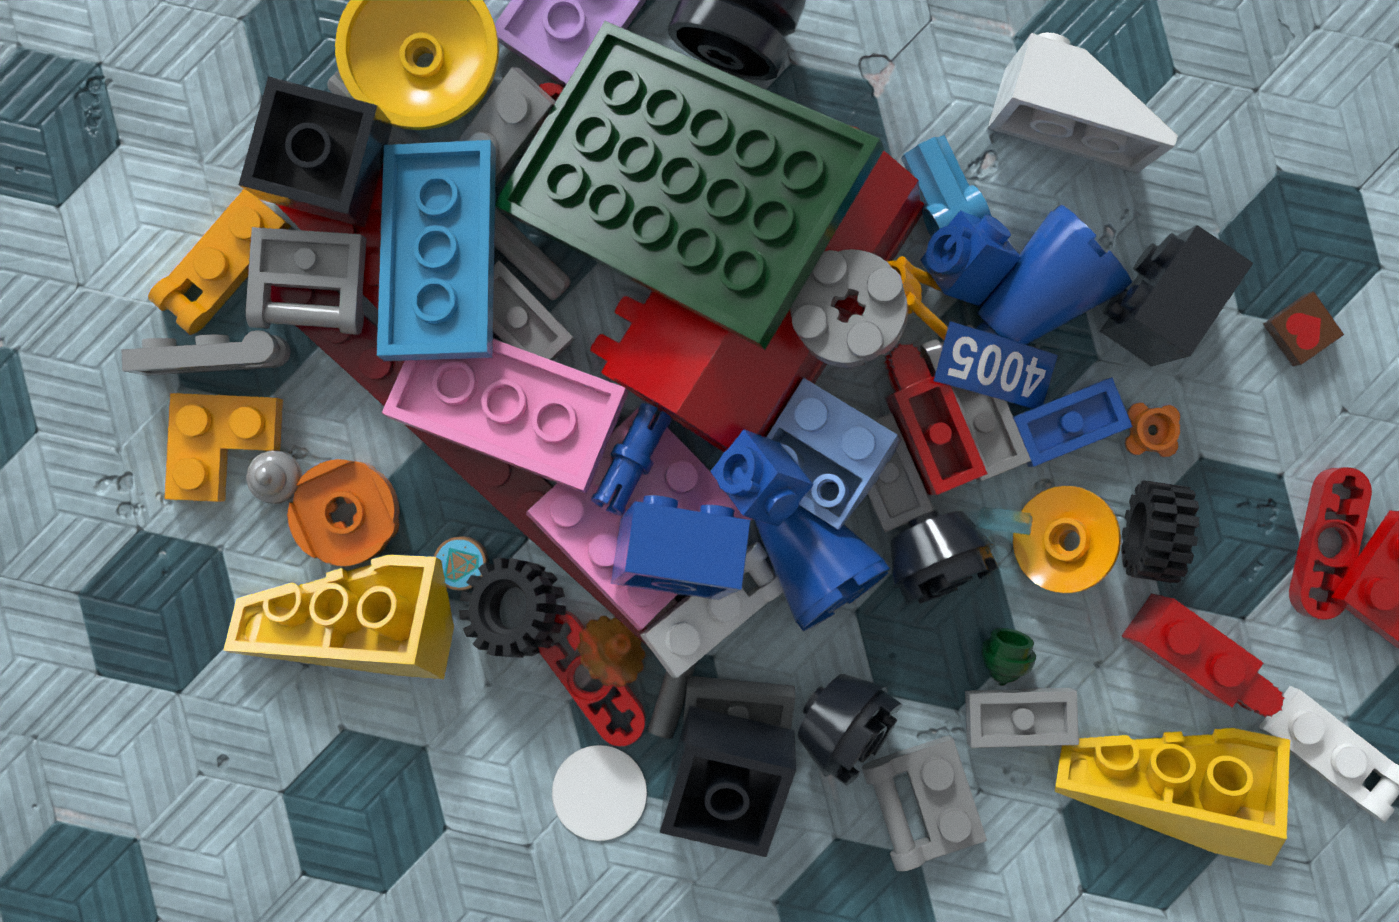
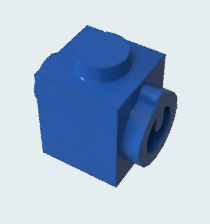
[920,210,1021,306]
[710,429,813,527]

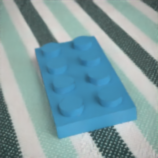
[377,140,496,361]

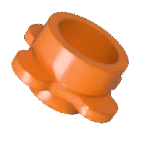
[1124,403,1180,457]

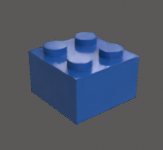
[611,495,750,600]

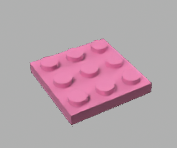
[526,409,753,631]

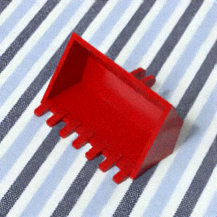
[590,126,924,452]

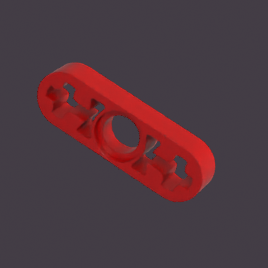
[1289,467,1372,620]
[538,610,646,746]

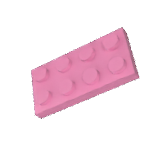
[382,339,628,494]

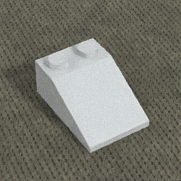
[988,33,1178,173]

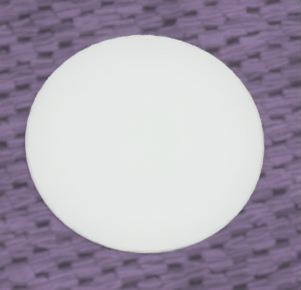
[552,745,647,841]

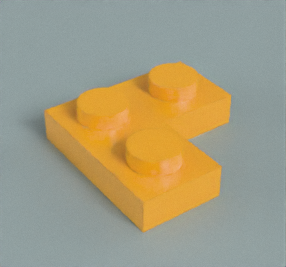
[164,393,283,502]

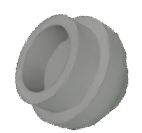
[246,450,302,504]

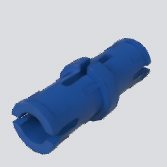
[591,403,672,516]

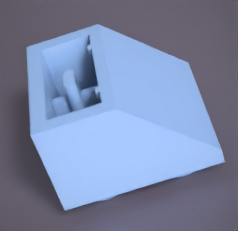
[766,378,901,530]

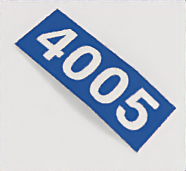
[933,321,1058,408]

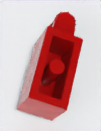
[883,343,988,495]
[1121,593,1285,717]

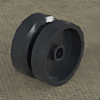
[668,0,806,81]

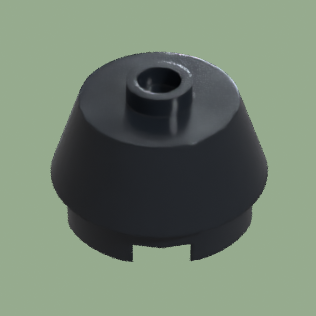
[890,510,999,606]
[797,674,903,786]

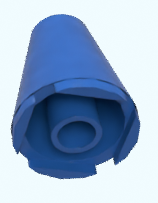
[976,205,1133,345]
[754,505,890,631]

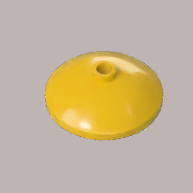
[335,0,499,130]

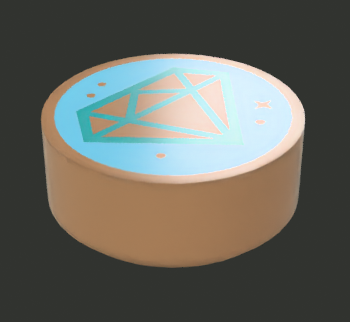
[434,536,489,590]

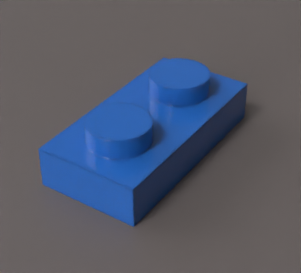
[1013,377,1133,467]

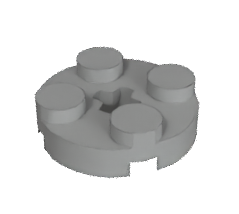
[790,249,908,368]

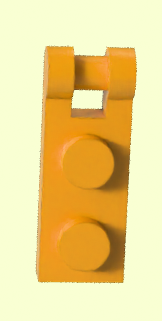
[148,189,291,335]

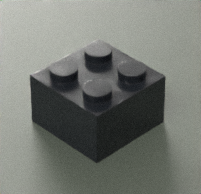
[238,76,392,227]
[1100,225,1253,367]
[659,705,796,857]

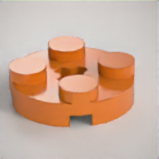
[287,459,399,566]

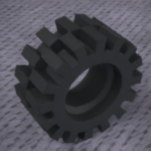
[1121,480,1200,583]
[459,558,566,658]

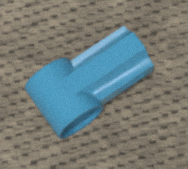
[901,135,991,237]

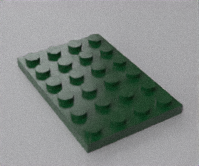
[495,21,884,350]

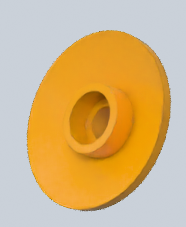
[1013,486,1121,593]

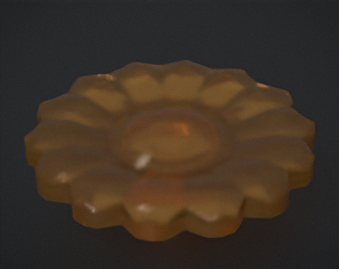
[577,615,645,688]

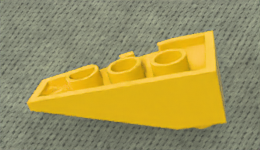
[224,555,454,679]
[1054,728,1290,866]

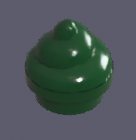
[981,628,1036,686]

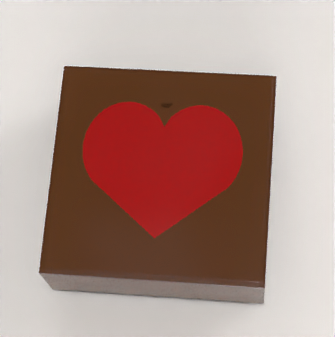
[1263,291,1344,366]

